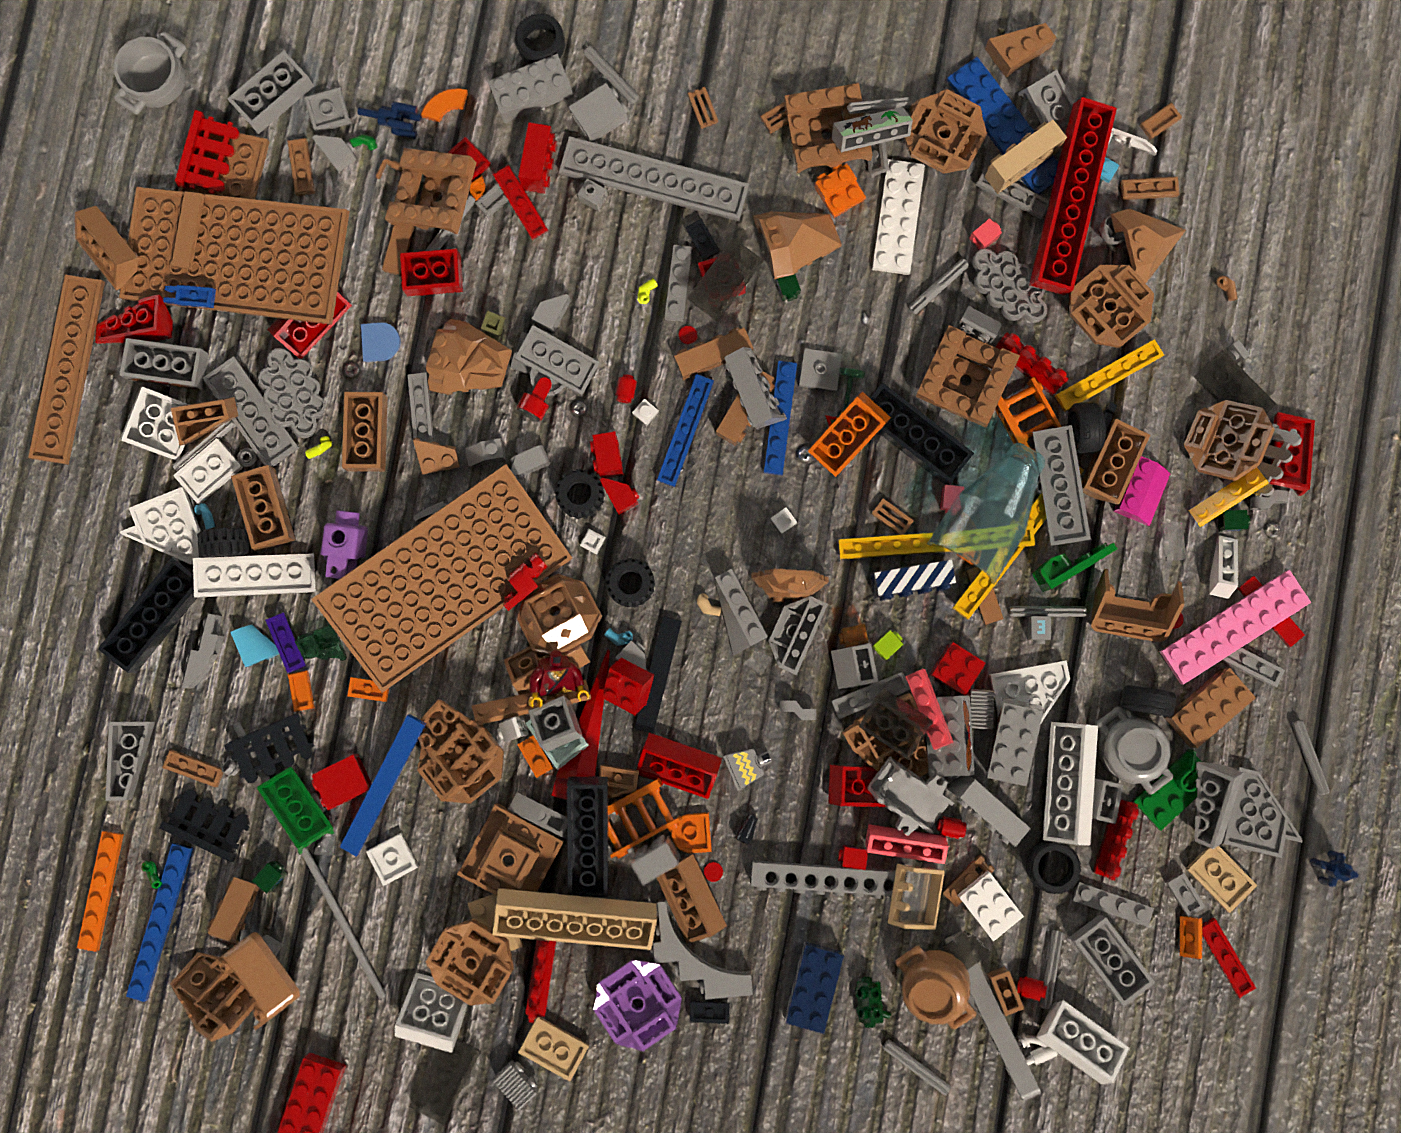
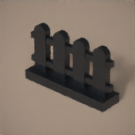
[224,711,315,783]
[159,789,250,862]

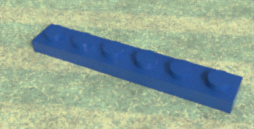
[764,361,797,476]
[657,374,714,487]

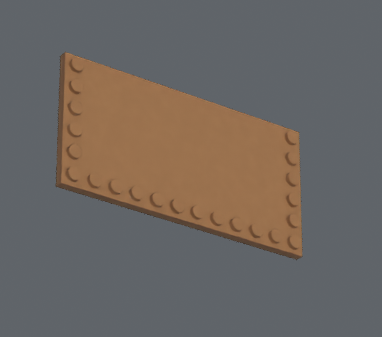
[119,187,350,325]
[311,464,573,692]

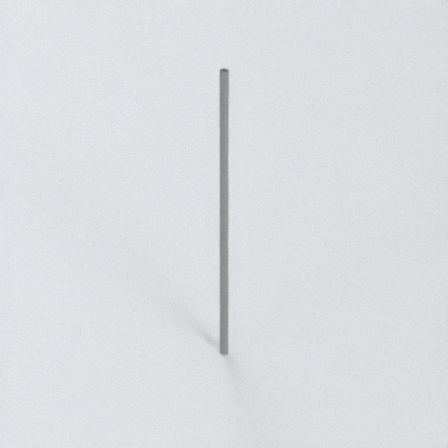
[232,722,386,999]

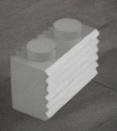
[966,689,995,730]
[492,1060,538,1110]

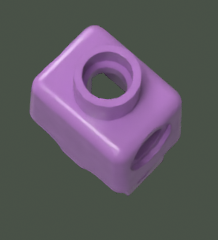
[320,510,368,579]

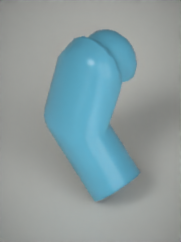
[194,503,215,529]
[604,628,633,646]

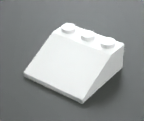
[120,387,188,461]
[395,973,468,1053]

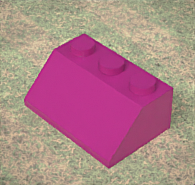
[1113,456,1171,526]

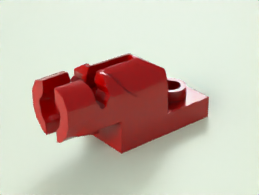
[502,552,548,611]

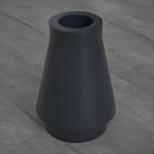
[735,814,758,845]

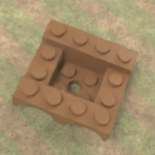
[784,83,873,173]
[385,148,477,234]
[916,325,1020,428]
[457,803,565,896]

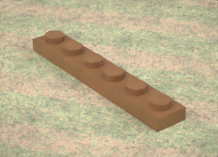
[472,680,591,725]

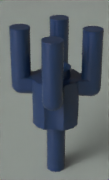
[358,102,422,139]
[1310,850,1358,887]

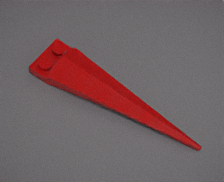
[551,649,610,800]

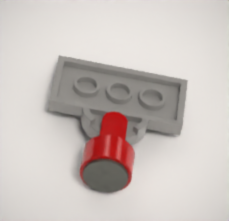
[515,325,600,422]

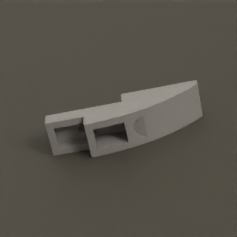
[181,614,225,689]
[508,792,568,840]

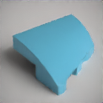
[230,625,279,667]

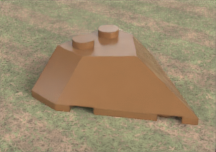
[1111,209,1186,283]

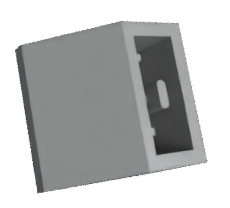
[956,306,1002,345]
[831,643,878,689]
[1092,779,1123,824]

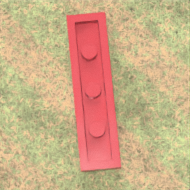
[906,669,954,750]

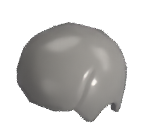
[1099,216,1125,245]

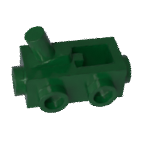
[855,977,891,1028]

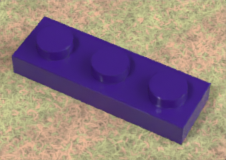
[265,612,307,673]

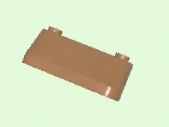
[1091,569,1185,642]
[210,932,300,1030]

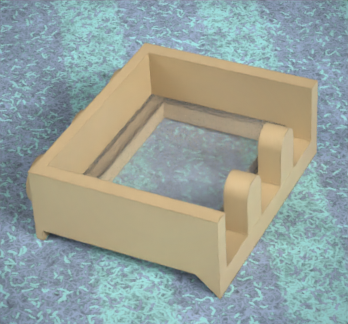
[888,864,945,930]

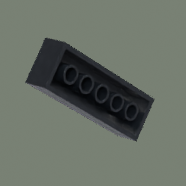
[870,383,974,485]
[98,557,197,673]
[567,777,609,897]

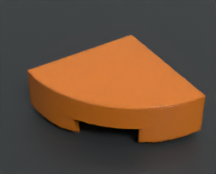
[469,176,486,201]

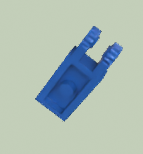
[163,285,216,308]

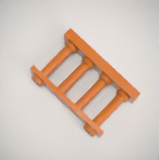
[995,377,1062,468]
[608,778,682,859]

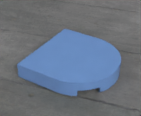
[361,322,401,362]

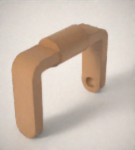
[376,159,402,179]

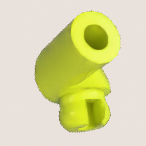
[637,278,658,304]
[305,436,332,459]

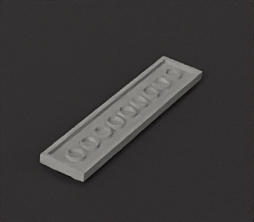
[559,136,749,221]

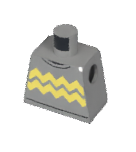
[723,748,772,791]

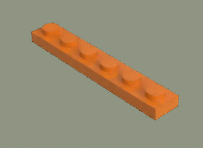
[77,831,124,952]

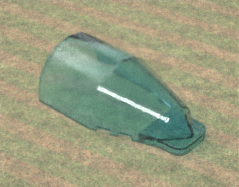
[927,443,1045,584]

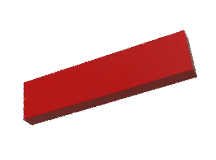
[493,165,548,240]
[1237,576,1305,647]
[1202,918,1256,998]

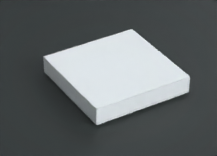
[366,832,419,886]

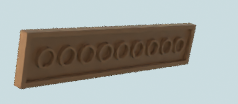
[28,275,105,465]

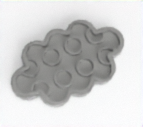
[972,248,1047,323]
[258,348,326,438]

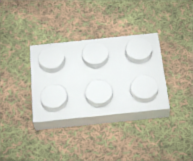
[173,438,243,504]
[957,870,1024,941]

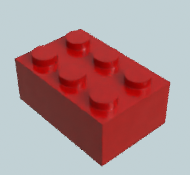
[518,122,557,194]
[400,249,463,297]

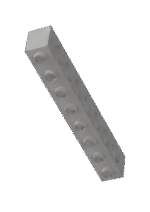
[751,860,910,899]

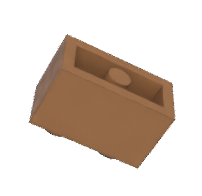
[986,966,1024,1016]

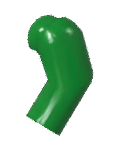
[141,861,162,889]

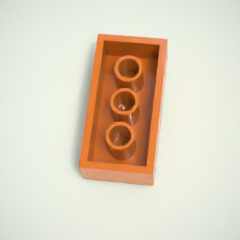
[808,391,891,477]

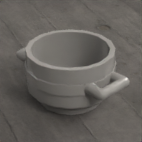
[114,32,186,114]
[1096,706,1173,795]

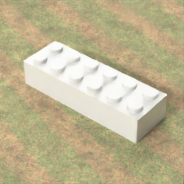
[1043,722,1098,845]

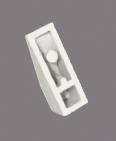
[1209,535,1238,599]
[497,716,529,742]

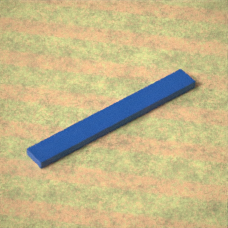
[340,714,426,857]

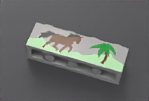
[832,107,913,152]

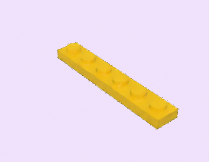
[1055,339,1164,412]

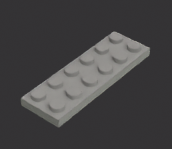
[203,356,300,467]
[1033,425,1091,546]

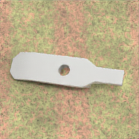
[1108,128,1157,156]

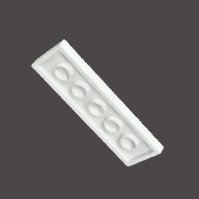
[872,159,925,275]
[193,553,316,598]

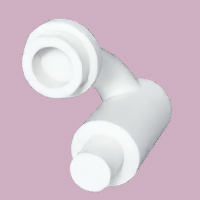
[1018,1032,1058,1065]

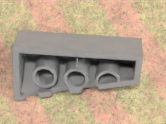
[724,347,787,428]
[715,569,768,656]
[1195,762,1243,849]

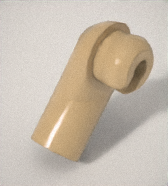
[697,593,721,616]

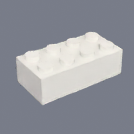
[1036,1000,1129,1085]

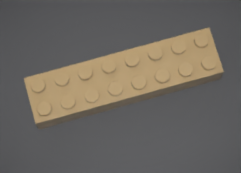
[493,889,657,950]

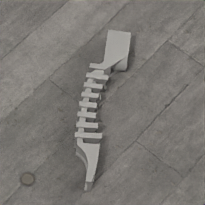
[413,445,550,523]

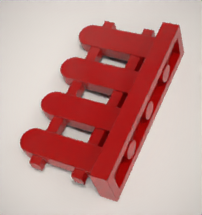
[175,110,240,195]
[995,332,1069,396]
[1093,799,1139,881]
[525,940,557,1023]

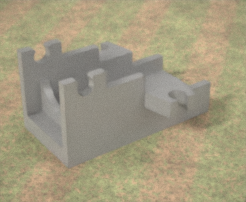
[867,757,954,836]

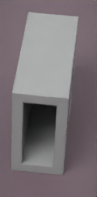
[569,83,628,142]

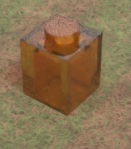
[838,624,869,648]

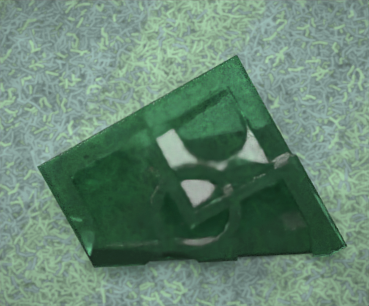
[295,624,347,661]

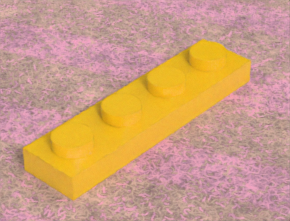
[1188,467,1268,527]

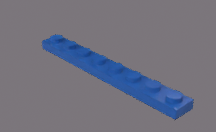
[126,843,193,1002]

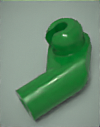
[350,134,378,151]

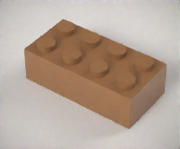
[342,392,388,472]
[231,465,296,551]
[1164,668,1256,748]

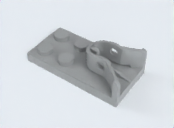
[1018,70,1074,157]

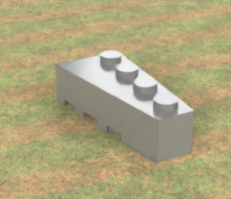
[106,722,155,801]
[947,776,1031,847]

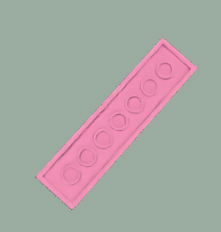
[1160,570,1311,685]

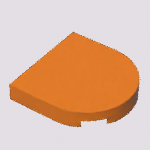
[671,812,712,853]

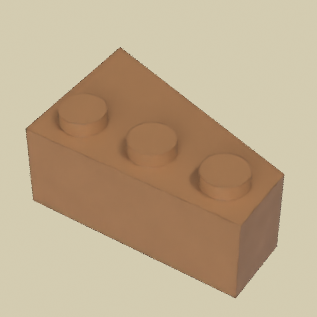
[985,23,1057,78]
[171,397,239,446]
[208,877,260,946]

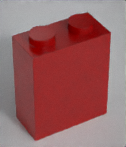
[311,754,372,810]

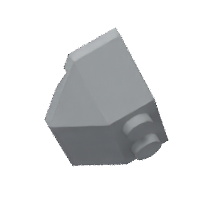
[768,596,828,675]

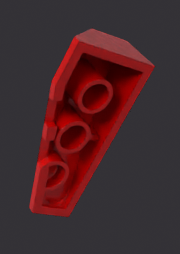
[95,295,173,344]

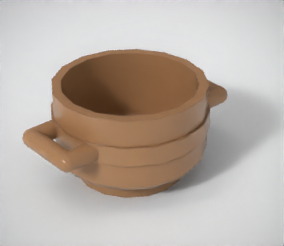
[896,946,976,1029]

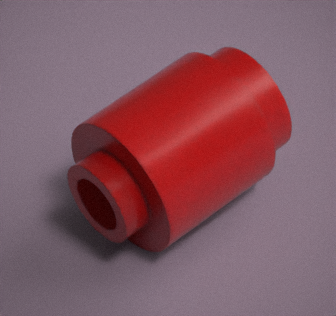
[615,374,637,403]
[936,816,967,839]
[1017,976,1047,1001]

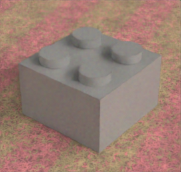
[528,696,583,752]

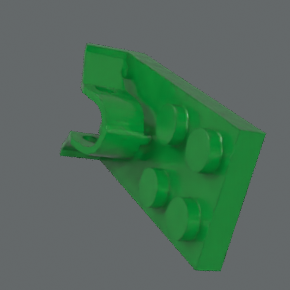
[1032,542,1117,592]
[1132,749,1202,831]
[256,767,334,855]

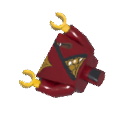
[528,650,589,708]

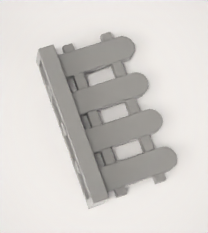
[1223,424,1302,498]

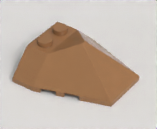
[753,211,842,279]
[170,952,257,1042]

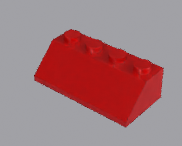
[267,292,352,359]
[637,733,722,799]

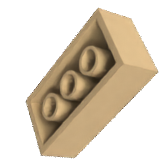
[984,120,1067,194]

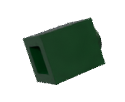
[775,274,801,301]
[1218,510,1250,532]
[252,861,288,894]

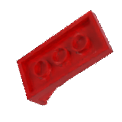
[1269,412,1315,496]

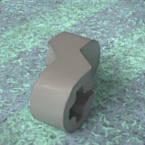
[1250,490,1288,511]
[780,701,817,720]

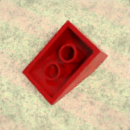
[828,765,886,807]

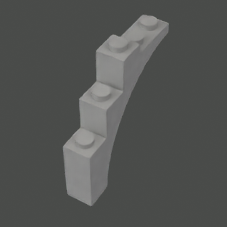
[650,899,753,999]

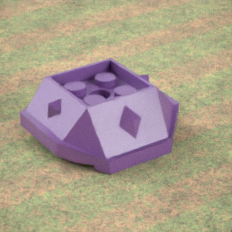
[594,959,682,1051]

